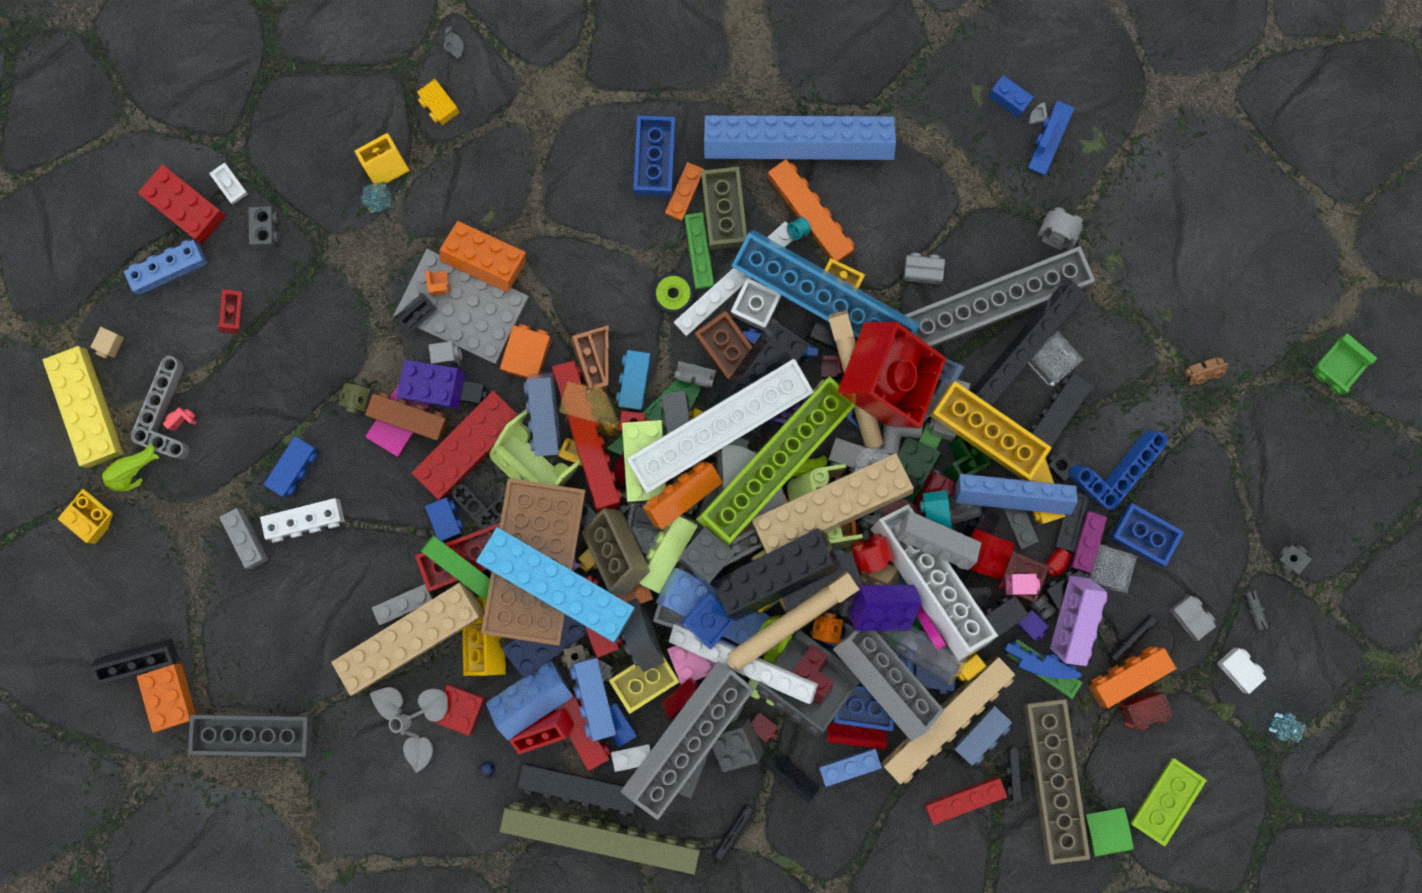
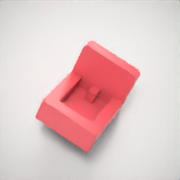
[163,408,198,431]

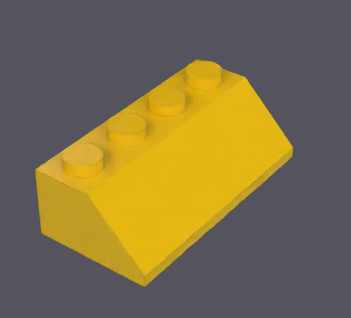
[462,597,506,676]

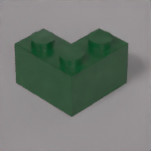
[944,437,992,486]

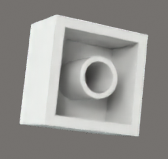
[731,278,782,331]

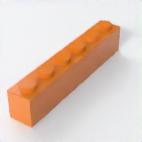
[767,159,854,262]

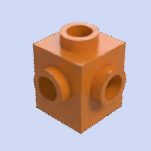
[812,612,843,643]

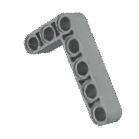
[131,356,190,459]

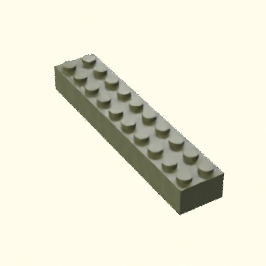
[500,802,700,875]

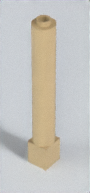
[829,310,883,451]
[726,571,860,671]

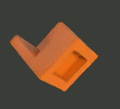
[425,270,450,296]

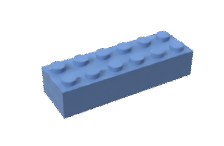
[656,568,771,656]

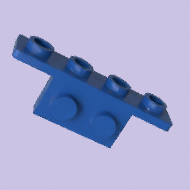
[1028,101,1074,175]

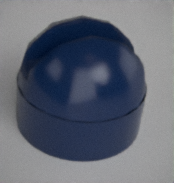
[478,761,495,778]

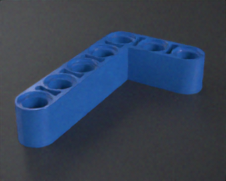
[1069,430,1167,509]

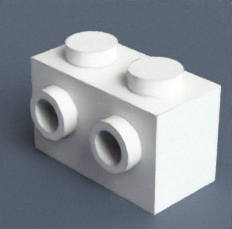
[1217,648,1266,694]

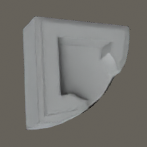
[1028,103,1047,125]

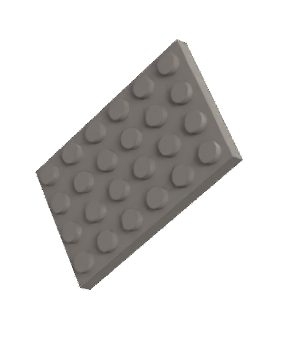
[394,249,529,365]

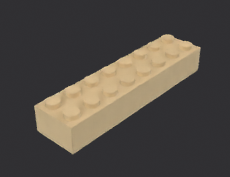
[752,453,914,554]
[331,582,484,696]
[881,656,1015,785]

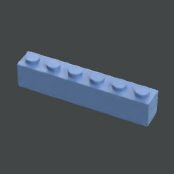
[955,474,1077,515]

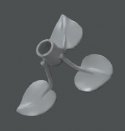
[370,687,448,773]

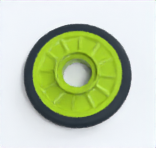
[653,273,694,314]

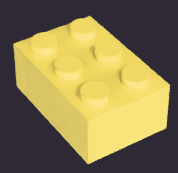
[609,651,680,714]

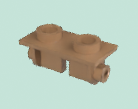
[1185,357,1228,386]

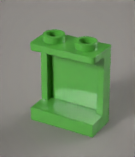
[1311,333,1377,395]

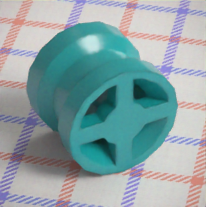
[787,217,811,241]

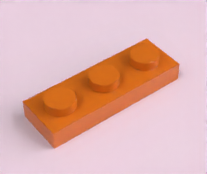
[665,162,705,221]

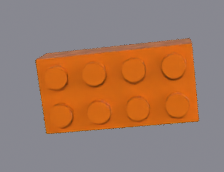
[440,221,526,292]
[1087,646,1177,708]

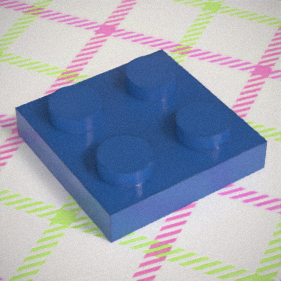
[681,593,735,650]

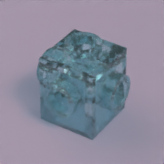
[361,181,392,213]
[1269,712,1306,743]

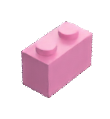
[1006,574,1040,595]

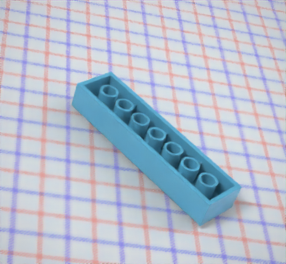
[476,528,635,643]

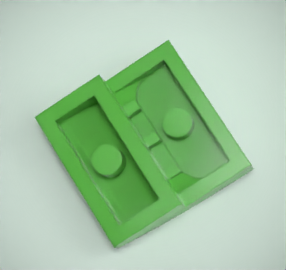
[1085,808,1134,857]

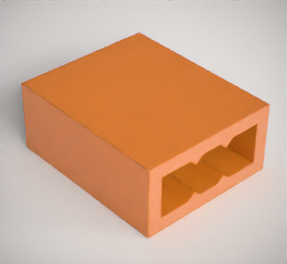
[500,324,552,379]

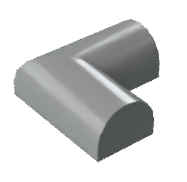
[879,423,923,455]

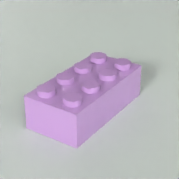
[1050,576,1107,666]

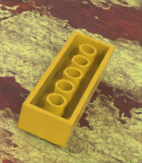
[929,381,1052,481]

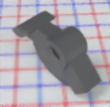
[444,26,464,61]

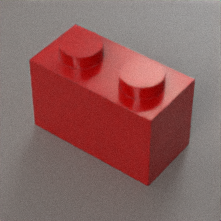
[218,289,242,334]

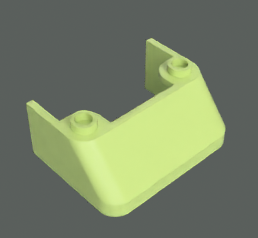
[490,410,581,486]
[786,464,863,550]

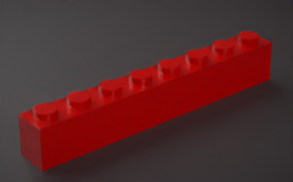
[552,361,622,513]

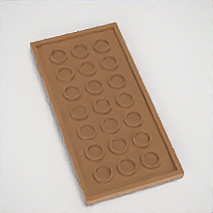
[481,478,586,646]

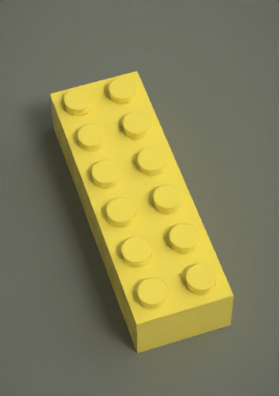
[42,346,124,468]

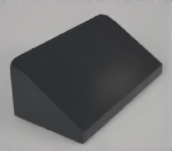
[394,293,437,334]

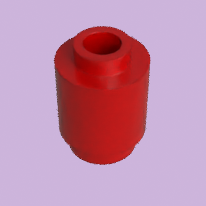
[1044,548,1072,577]

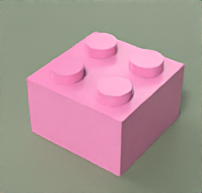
[667,645,715,685]

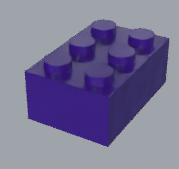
[396,360,466,410]
[848,585,922,631]

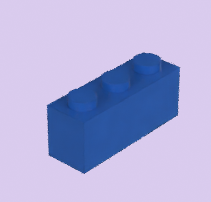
[263,436,319,498]

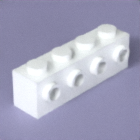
[260,498,345,543]

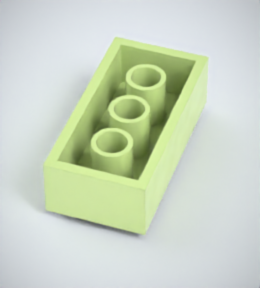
[622,420,666,502]

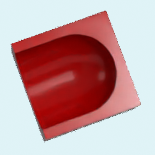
[837,322,947,428]

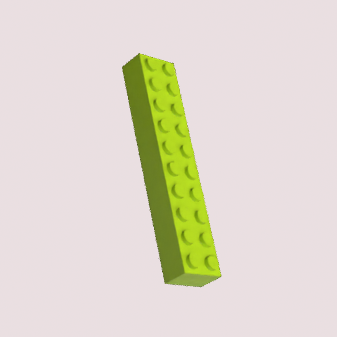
[696,376,856,545]

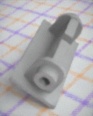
[674,361,716,388]

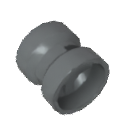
[1029,594,1057,620]

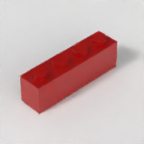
[554,690,611,771]
[923,776,1007,825]

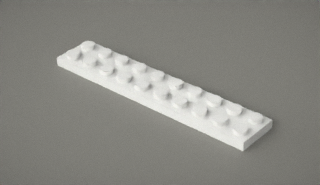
[626,359,814,493]

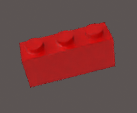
[509,709,573,754]

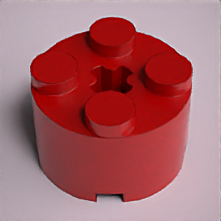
[849,533,895,575]

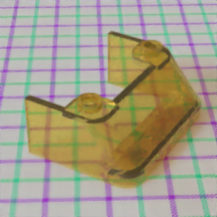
[559,381,620,437]

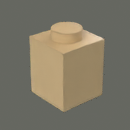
[91,327,124,358]

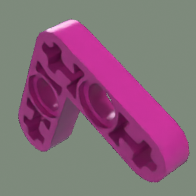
[916,605,946,650]

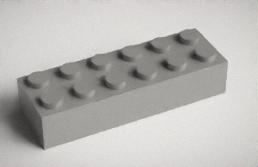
[833,628,944,742]

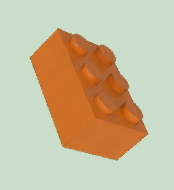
[137,663,196,733]

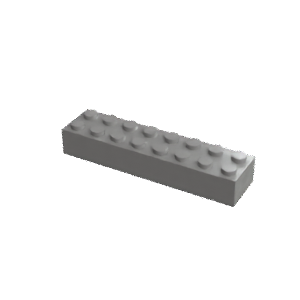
[621,662,754,820]

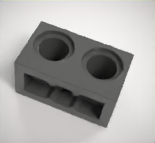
[248,206,280,249]

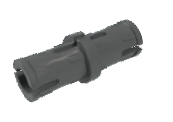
[1244,590,1269,631]

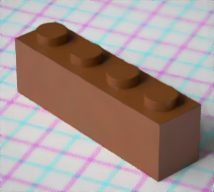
[365,392,448,442]

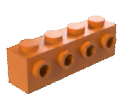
[642,461,723,530]

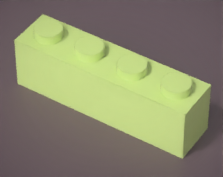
[639,515,698,593]

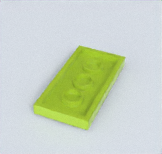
[1130,757,1207,846]

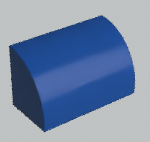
[609,702,638,748]

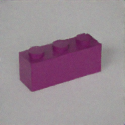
[1068,511,1107,574]

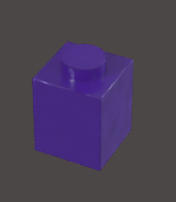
[1016,610,1048,640]

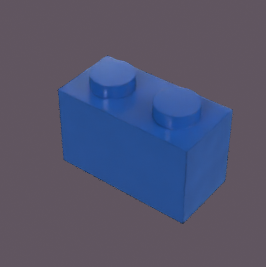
[989,75,1034,118]
[425,497,464,542]

